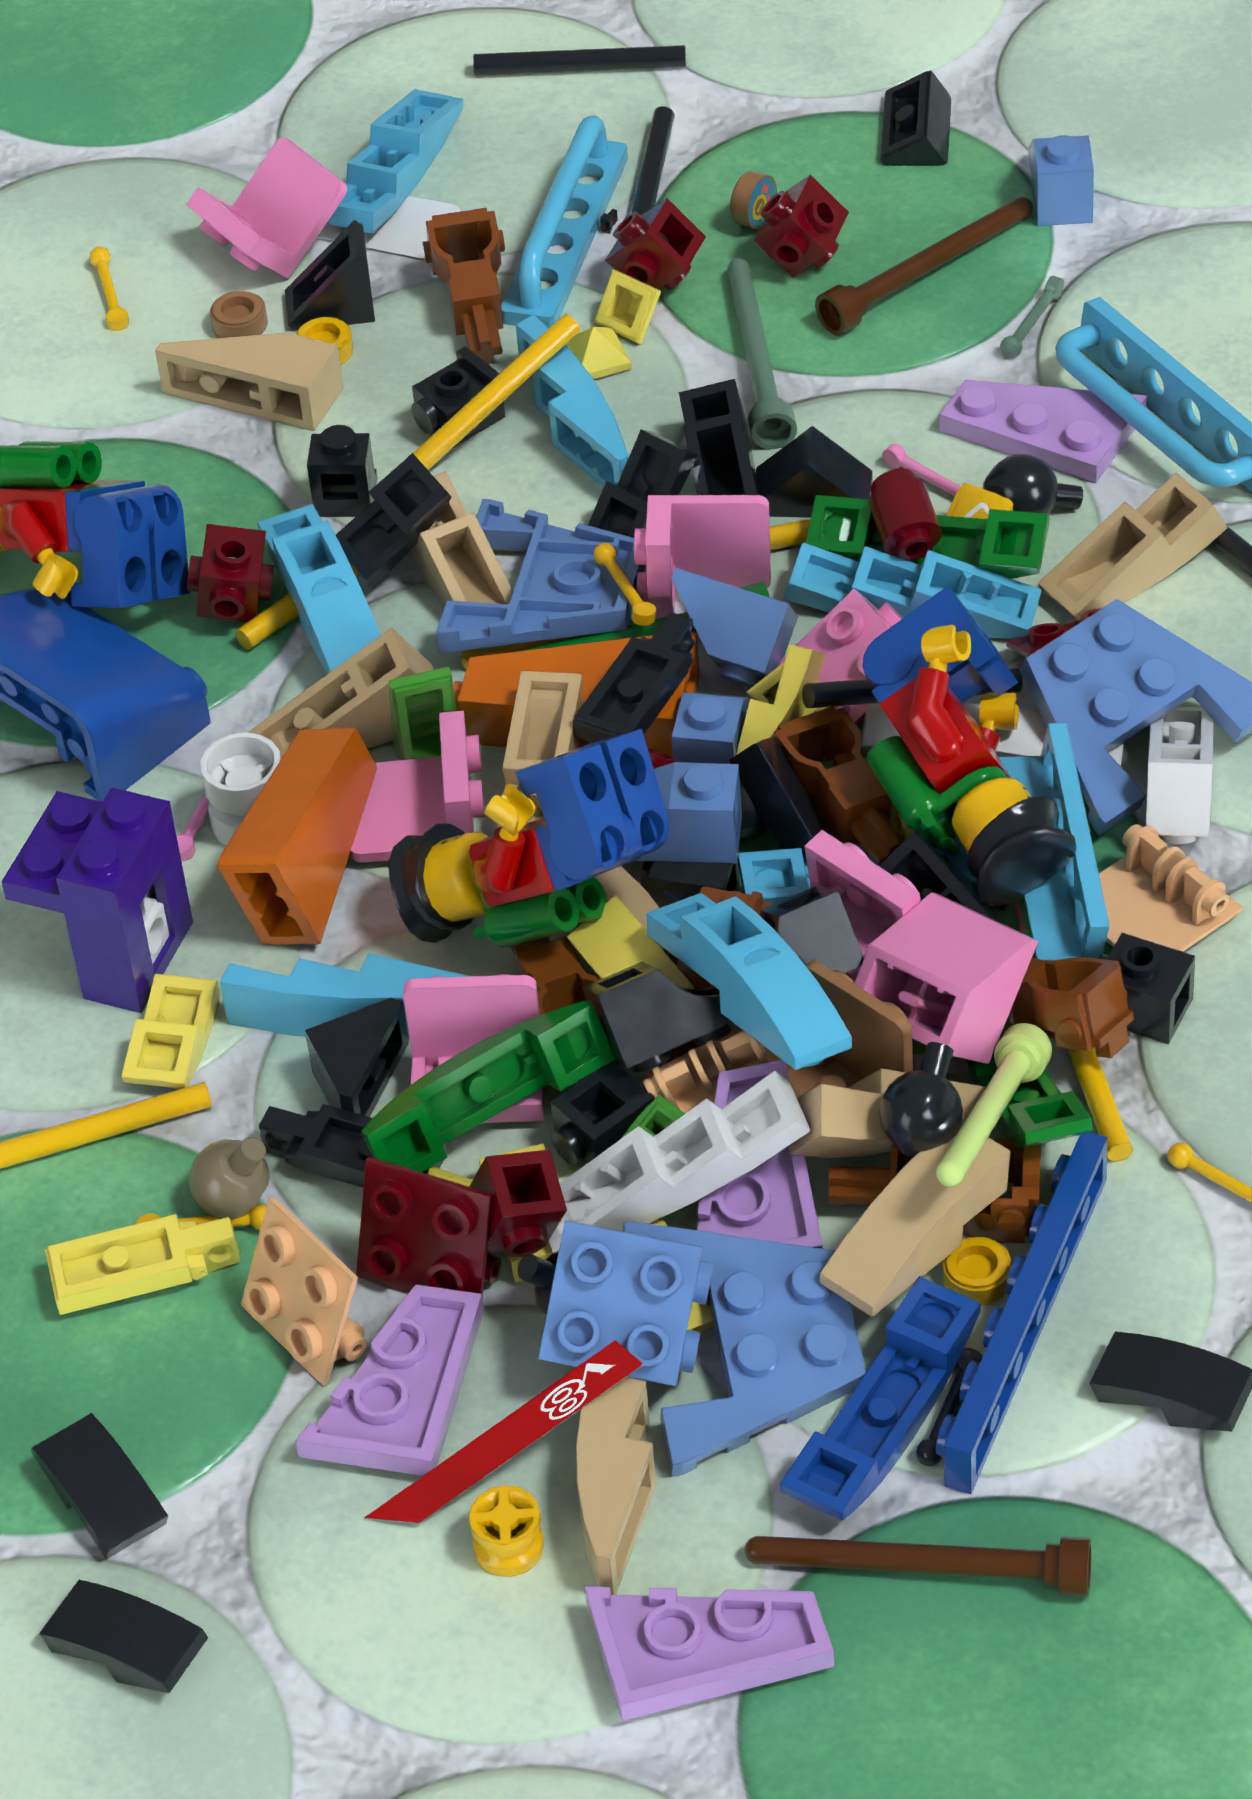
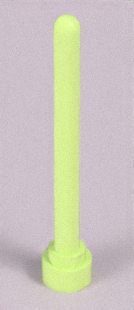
[936,1023,1052,1187]

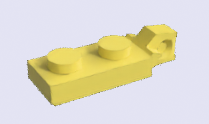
[45,1214,240,1315]

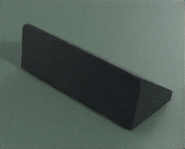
[880,70,951,166]
[729,737,831,863]

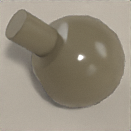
[189,1137,270,1220]

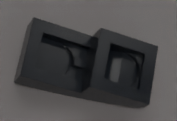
[588,429,698,538]
[336,453,452,587]
[1089,1331,1252,1432]
[31,1413,168,1560]
[39,1579,208,1693]

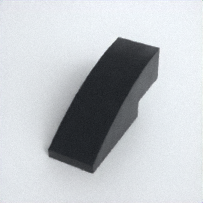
[679,379,759,495]

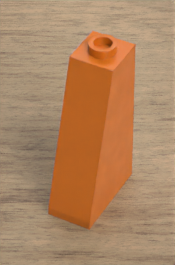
[453,632,700,757]
[217,727,377,945]

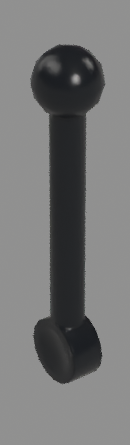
[916,1348,982,1467]

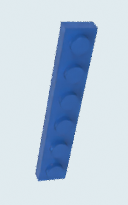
[936,1133,1108,1494]

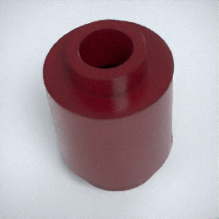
[869,469,942,561]

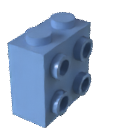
[538,1220,714,1386]

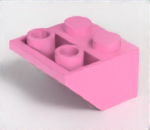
[854,892,1038,1064]

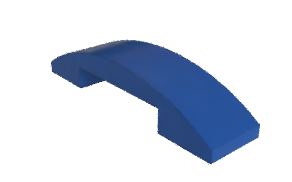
[779,1276,981,1521]

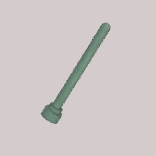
[727,258,797,450]

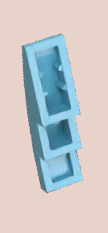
[326,89,464,234]
[515,314,629,488]
[783,542,1042,638]
[220,953,471,1040]

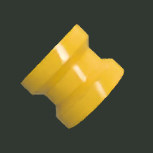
[469,1485,544,1577]

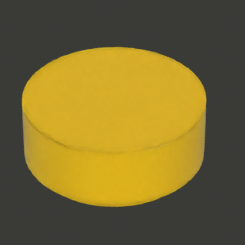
[296,317,353,365]
[943,1237,1012,1306]

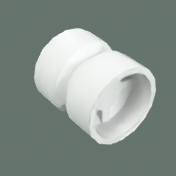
[200,732,281,846]

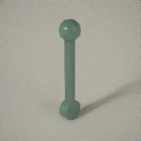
[1000,276,1064,358]

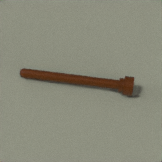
[815,197,1033,336]
[744,1536,1091,1597]

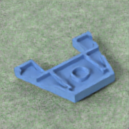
[436,499,646,653]
[1020,599,1252,835]
[623,1221,866,1477]

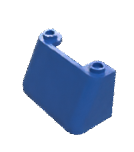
[0,587,211,802]

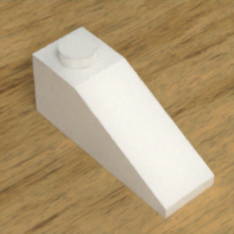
[1146,707,1214,844]

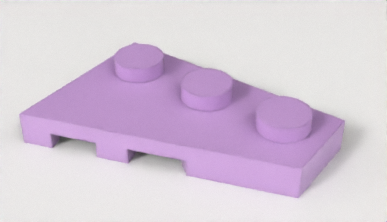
[939,380,1147,483]
[697,1060,823,1249]
[295,1285,484,1476]
[584,1586,834,1721]

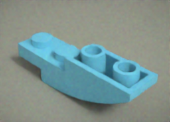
[257,504,381,675]
[646,893,852,1070]

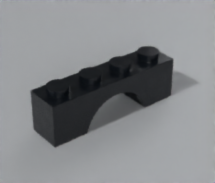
[582,884,864,1072]

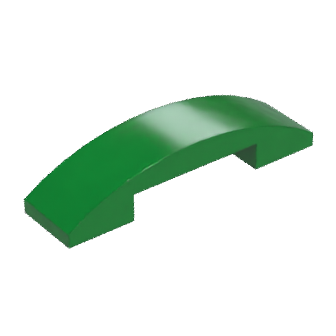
[806,495,1050,579]
[361,1000,615,1172]
[966,1033,1093,1148]

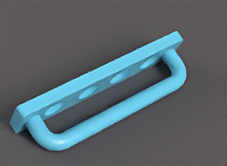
[501,115,628,328]
[1055,297,1252,493]

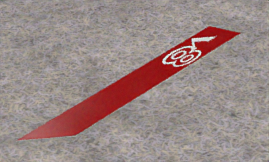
[364,1340,644,1523]

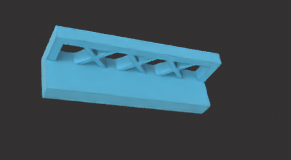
[998,723,1110,961]

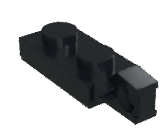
[573,612,695,743]
[259,1104,447,1187]

